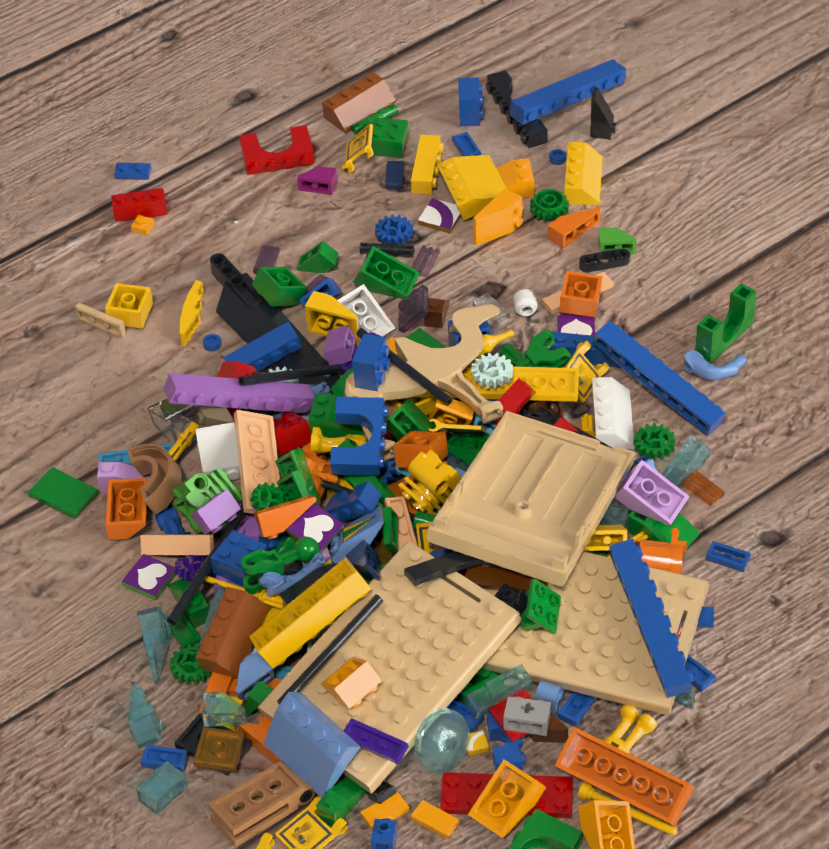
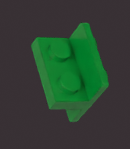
[521,579,561,634]

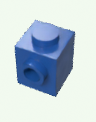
[371,818,398,849]

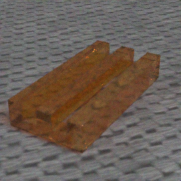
[682,470,725,506]

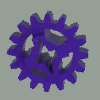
[175,555,217,582]

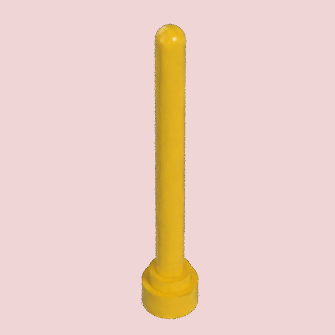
[577,781,677,836]

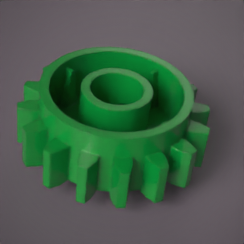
[530,189,569,222]

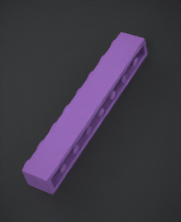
[163,373,315,414]

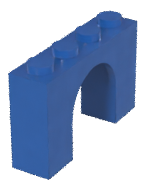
[330,397,388,475]

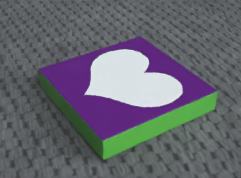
[557,315,595,336]
[287,503,344,554]
[121,554,175,601]

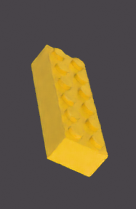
[249,557,371,669]

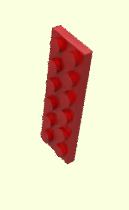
[440,772,573,818]

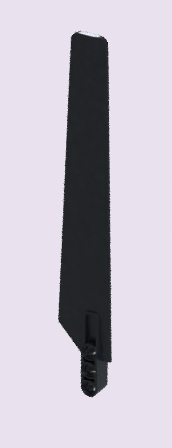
[210,253,398,442]

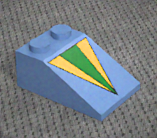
[329,506,384,563]

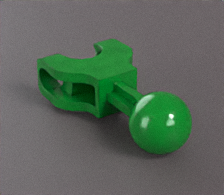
[515,330,571,368]
[241,536,320,594]

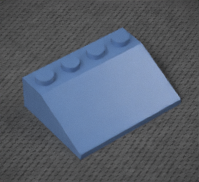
[263,692,360,798]

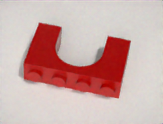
[239,125,315,175]
[492,378,578,433]

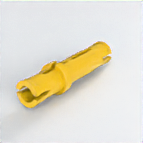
[168,421,199,461]

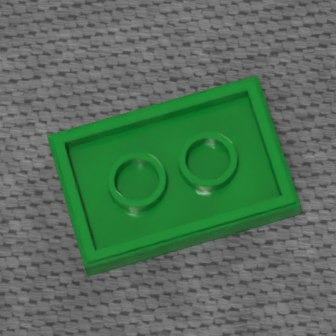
[28,467,99,519]

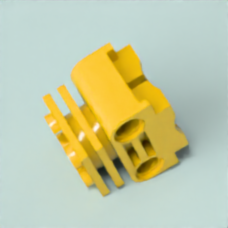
[399,450,461,516]

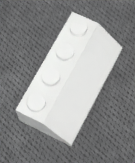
[592,377,634,449]

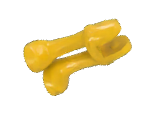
[311,427,366,454]
[603,704,657,754]

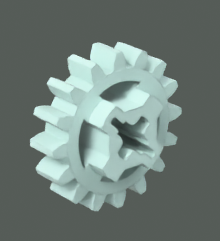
[471,353,513,389]

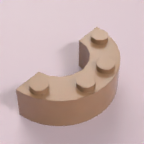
[127,444,182,515]

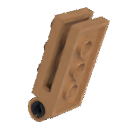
[208,761,315,848]

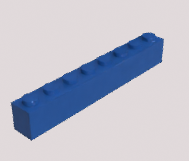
[510,59,626,125]
[593,321,725,437]
[609,538,694,698]

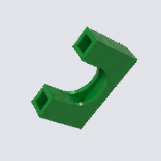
[695,283,756,364]
[506,809,583,849]

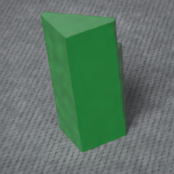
[275,449,322,508]

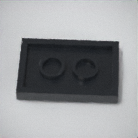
[174,713,252,776]

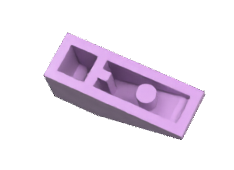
[97,462,152,492]

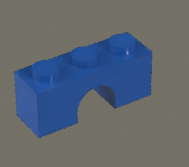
[324,481,382,523]
[487,712,525,772]

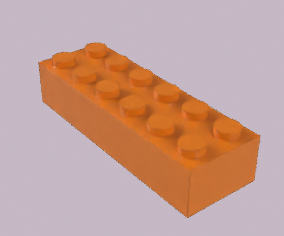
[555,727,695,827]

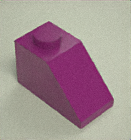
[297,166,337,195]

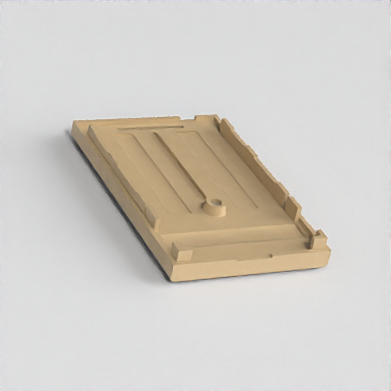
[427,411,636,586]
[257,541,521,794]
[476,551,709,715]

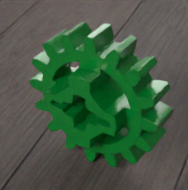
[633,423,676,460]
[250,482,292,511]
[169,643,211,685]

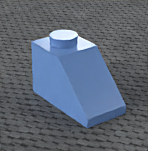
[236,651,275,701]

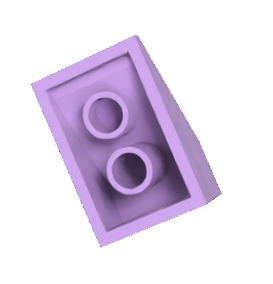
[614,460,689,526]

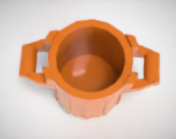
[297,448,338,500]
[635,528,687,574]

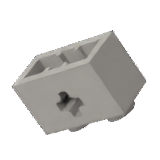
[504,696,551,736]

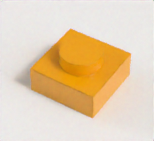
[131,215,155,235]

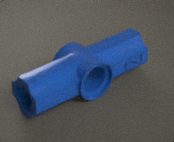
[155,504,184,534]

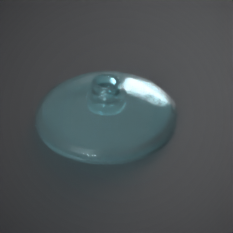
[415,709,470,774]

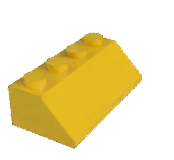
[564,142,603,205]

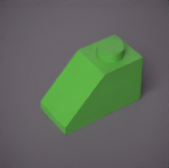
[598,227,636,254]

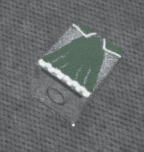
[148,398,201,451]

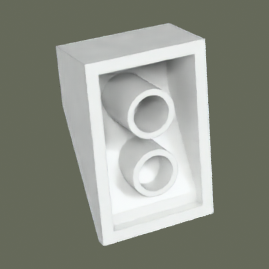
[337,284,395,341]
[195,422,240,480]

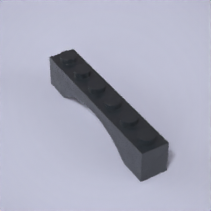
[486,70,548,148]

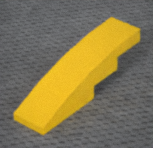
[180,280,204,347]

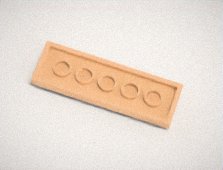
[234,410,280,514]

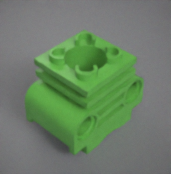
[172,467,242,534]

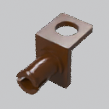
[526,400,563,417]

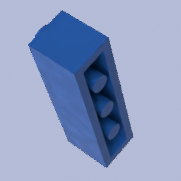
[223,321,302,372]
[550,332,622,368]

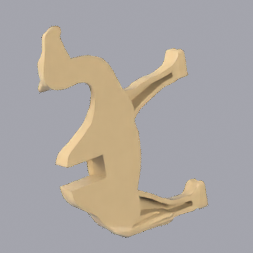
[344,304,504,461]

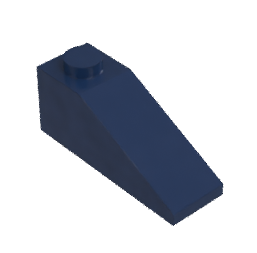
[346,540,381,580]

